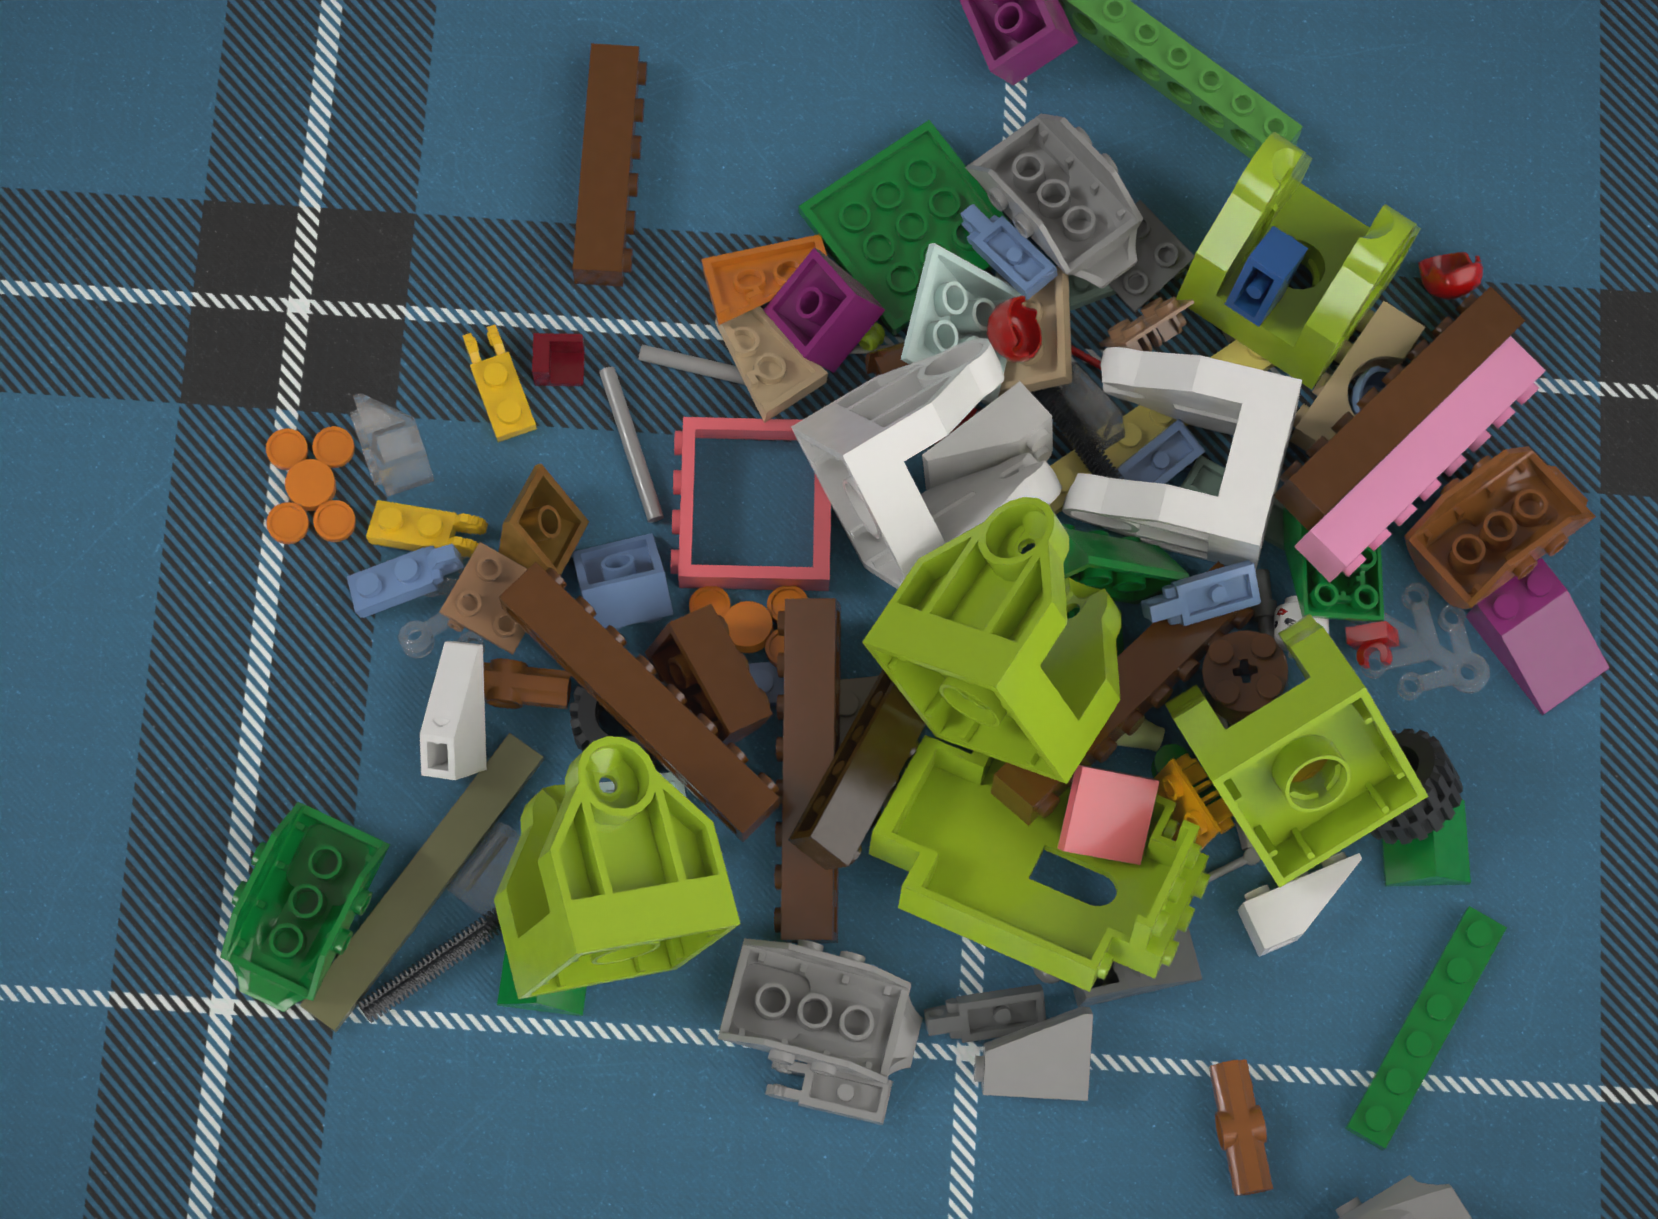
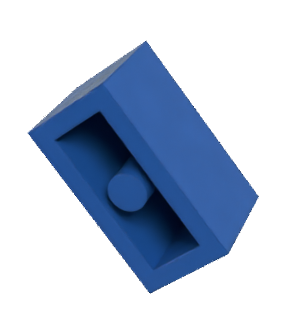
[1225,226,1308,327]

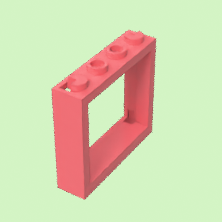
[671,417,831,591]

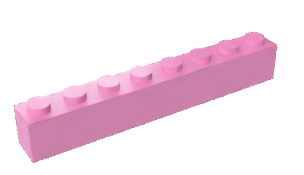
[1294,336,1546,582]

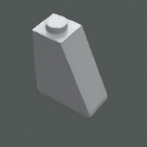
[974,1006,1093,1101]

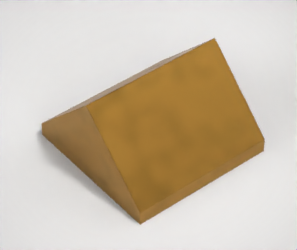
[499,463,589,576]

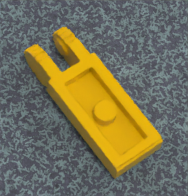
[462,324,537,442]
[366,500,488,558]

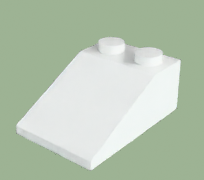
[922,381,1053,490]

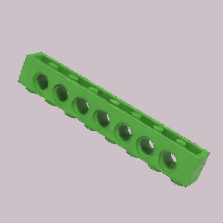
[1058,0,1303,159]

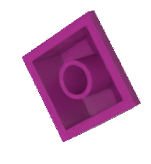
[763,248,885,372]

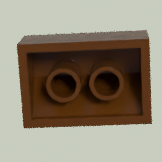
[644,604,773,746]

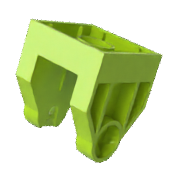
[1176,132,1421,390]
[862,497,1121,784]
[1165,614,1429,888]
[494,736,740,999]

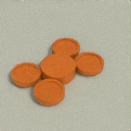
[266,426,356,544]
[689,586,808,667]

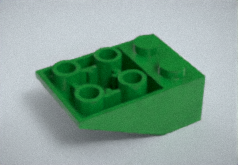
[1283,508,1384,622]

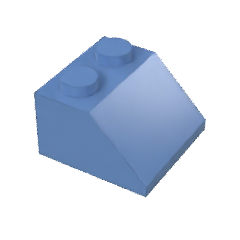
[572,533,673,630]

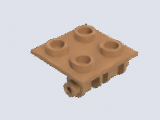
[1099,297,1194,352]
[439,542,527,655]

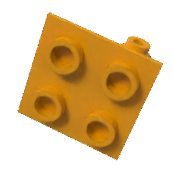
[1154,753,1235,850]

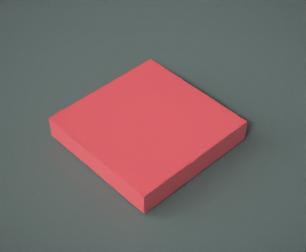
[1058,765,1160,865]

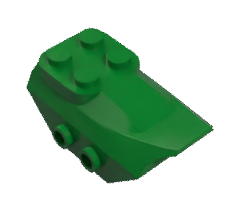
[220,802,390,1013]

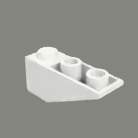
[420,641,487,780]
[1237,852,1362,957]

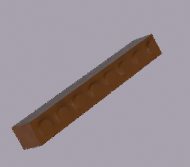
[1273,286,1525,531]
[991,561,1255,826]
[499,562,779,842]
[774,598,841,943]

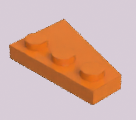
[701,234,827,326]

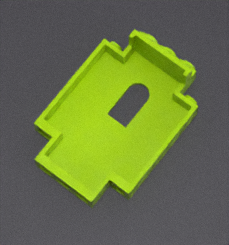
[869,735,1211,992]

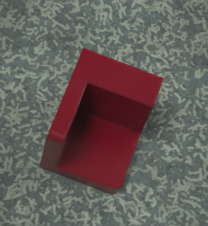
[532,333,585,386]

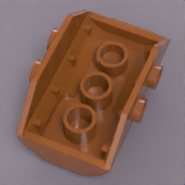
[1404,446,1596,609]

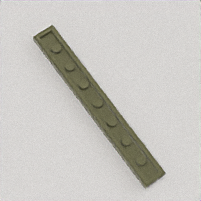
[300,733,544,1033]

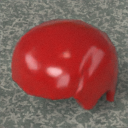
[1418,252,1483,300]
[987,295,1042,363]

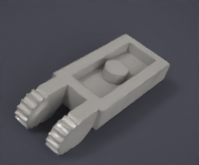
[765,1061,893,1125]

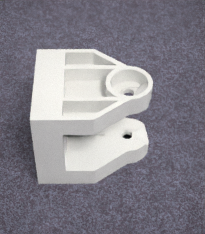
[791,338,1062,589]
[1062,347,1302,571]

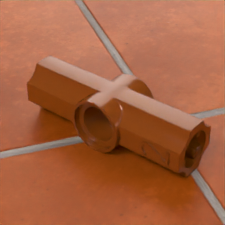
[483,658,572,709]
[1209,1059,1273,1196]

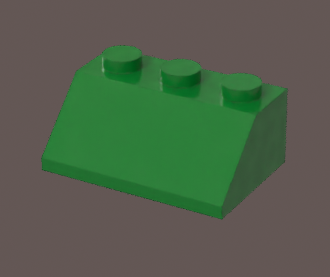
[1034,524,1189,604]

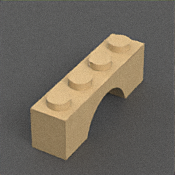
[1290,301,1425,451]

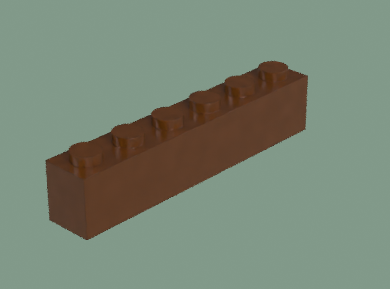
[572,43,647,287]

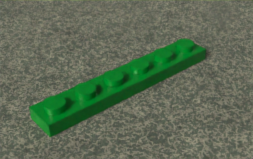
[1345,906,1507,1151]

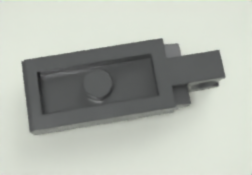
[924,984,1046,1043]

